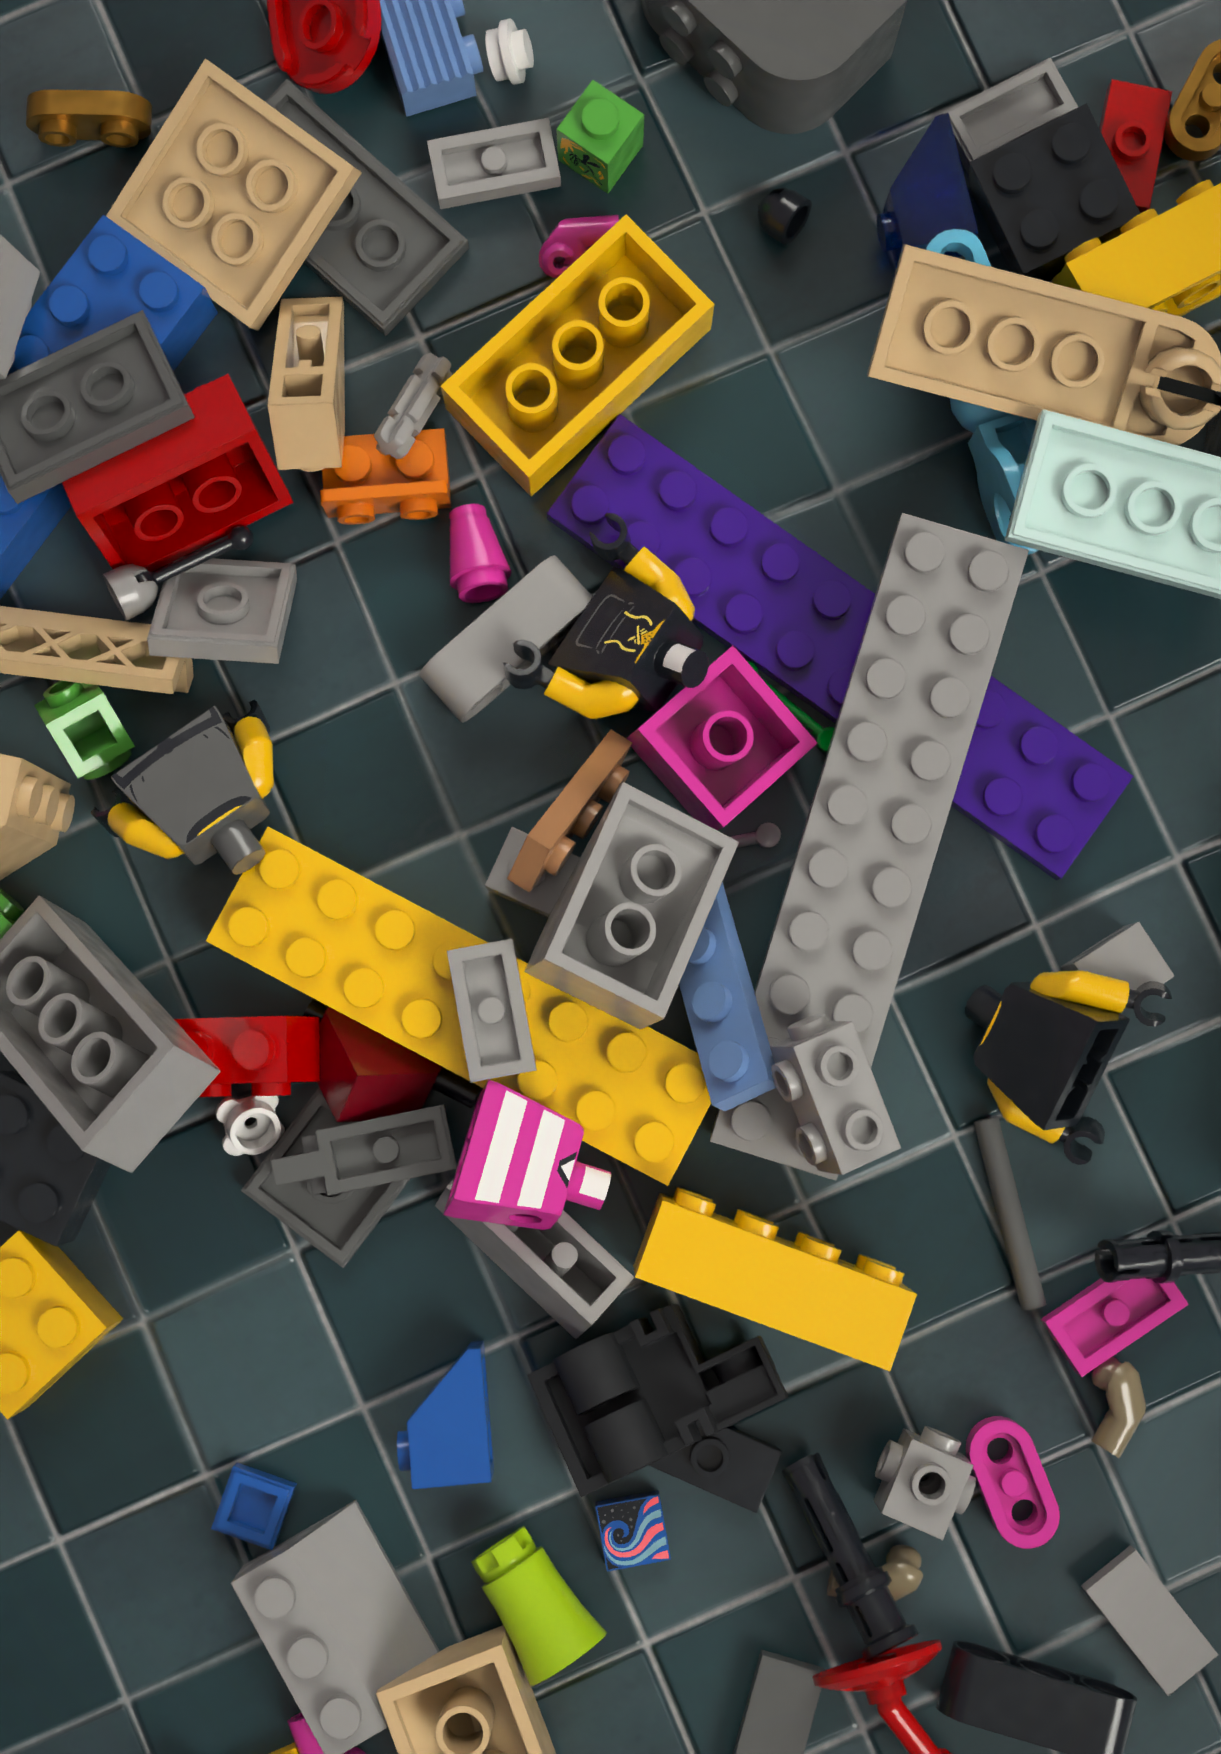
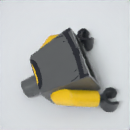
[91,699,274,875]

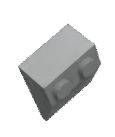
[524,782,739,1030]

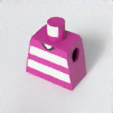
[443,1079,611,1230]

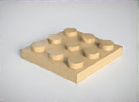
[106,58,362,331]

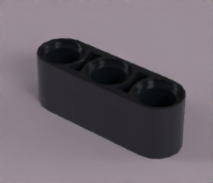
[936,1640,1137,1754]

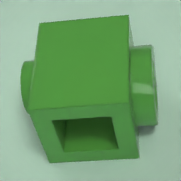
[34,681,135,780]

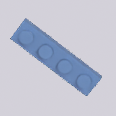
[679,882,776,1111]

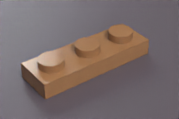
[507,730,633,893]

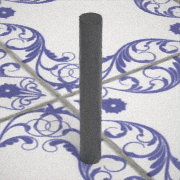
[973,1116,1047,1310]

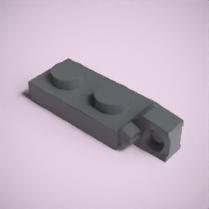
[270,1104,457,1196]

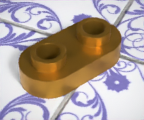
[1164,39,1221,161]
[26,90,152,148]

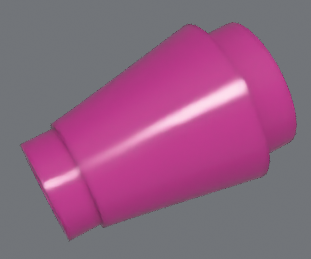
[449,504,512,603]

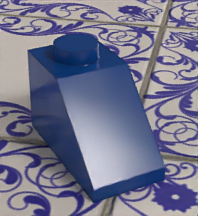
[397,1340,494,1489]

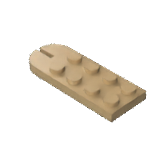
[867,244,1221,445]

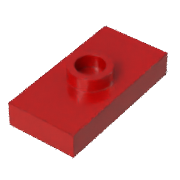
[1099,79,1172,213]

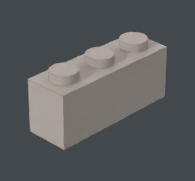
[435,1180,635,1339]

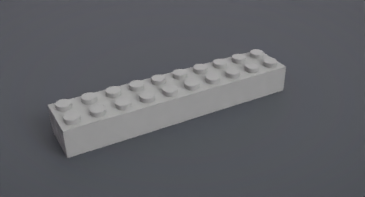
[710,513,1029,1181]

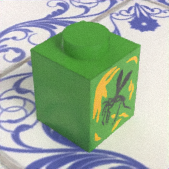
[556,80,644,194]

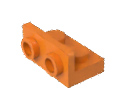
[320,428,452,525]

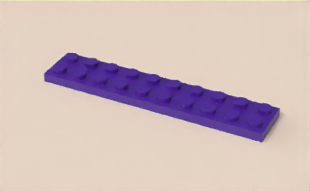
[547,414,1134,881]

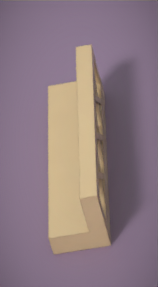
[0,606,194,694]

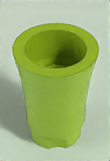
[471,1526,607,1686]

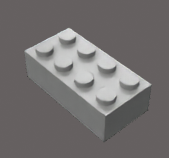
[0,895,221,1173]

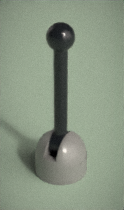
[103,525,254,621]

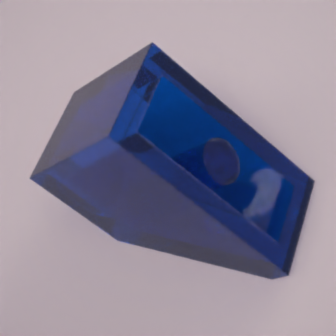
[876,113,978,268]

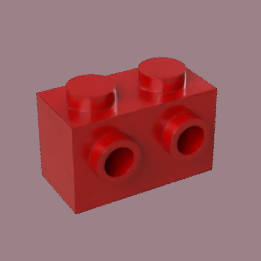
[174,1016,320,1097]

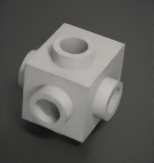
[873,1426,976,1540]

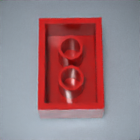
[62,374,294,572]

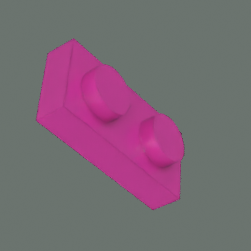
[1040,1278,1189,1377]

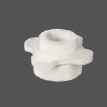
[215,1096,285,1156]

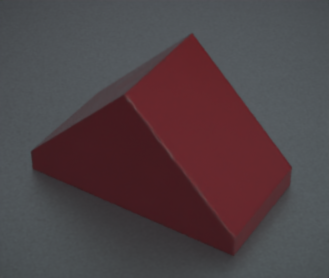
[317,1007,442,1122]

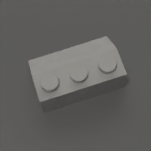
[231,1500,440,1754]

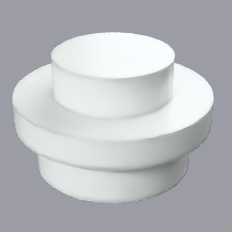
[485,18,534,85]

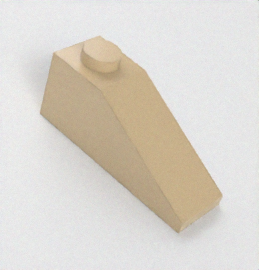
[267,296,345,472]

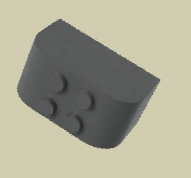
[641,0,907,134]

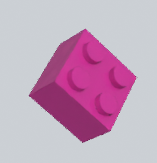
[626,646,817,830]

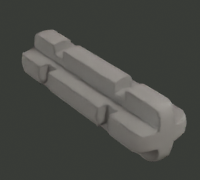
[374,353,453,459]

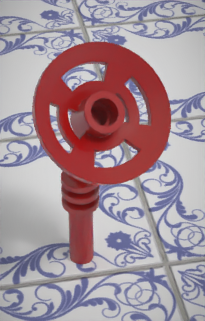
[812,1639,952,1754]

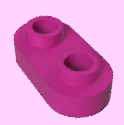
[966,1416,1060,1549]

